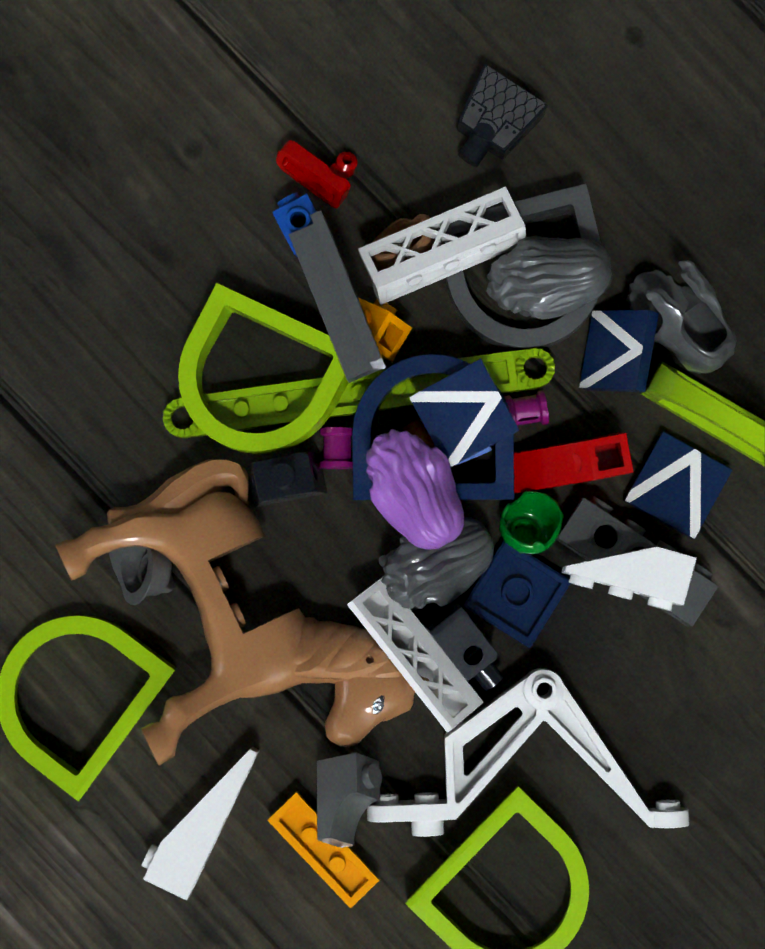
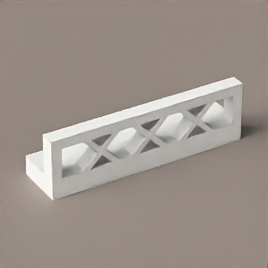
[358,187,526,305]
[347,577,484,732]

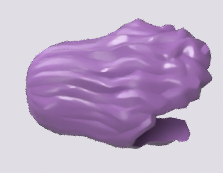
[366,429,464,550]

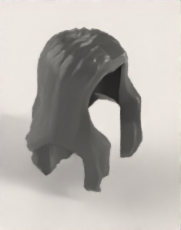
[486,236,614,319]
[626,260,737,374]
[379,517,494,611]

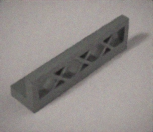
[288,210,386,383]

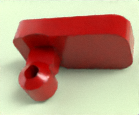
[276,140,358,209]

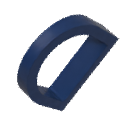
[352,354,515,500]

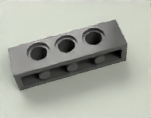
[556,496,719,627]

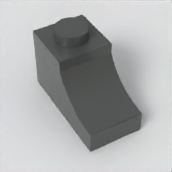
[317,753,382,848]

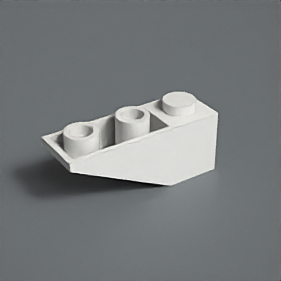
[561,547,696,611]

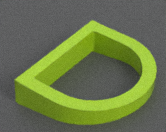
[178,283,349,454]
[641,360,765,467]
[0,615,177,802]
[405,786,589,949]

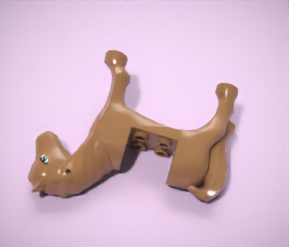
[55,459,429,766]

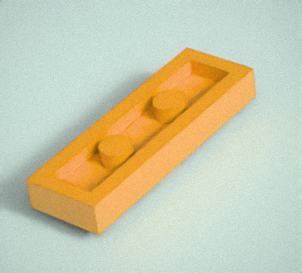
[267,791,380,909]

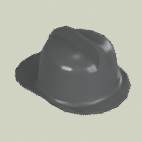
[109,546,175,605]

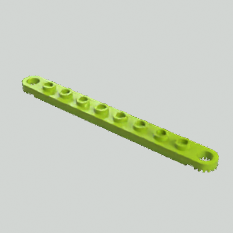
[163,348,555,438]

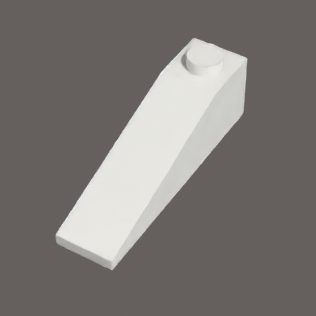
[142,747,260,900]

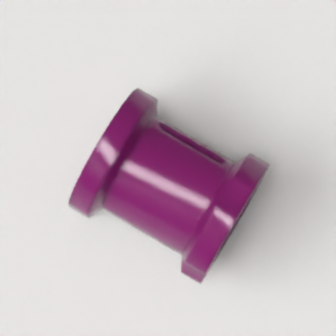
[504,390,549,426]
[320,427,353,470]

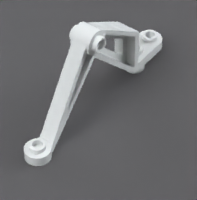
[367,668,689,837]

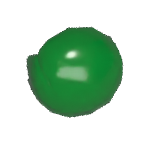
[499,490,564,554]

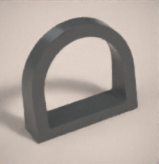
[436,184,601,351]

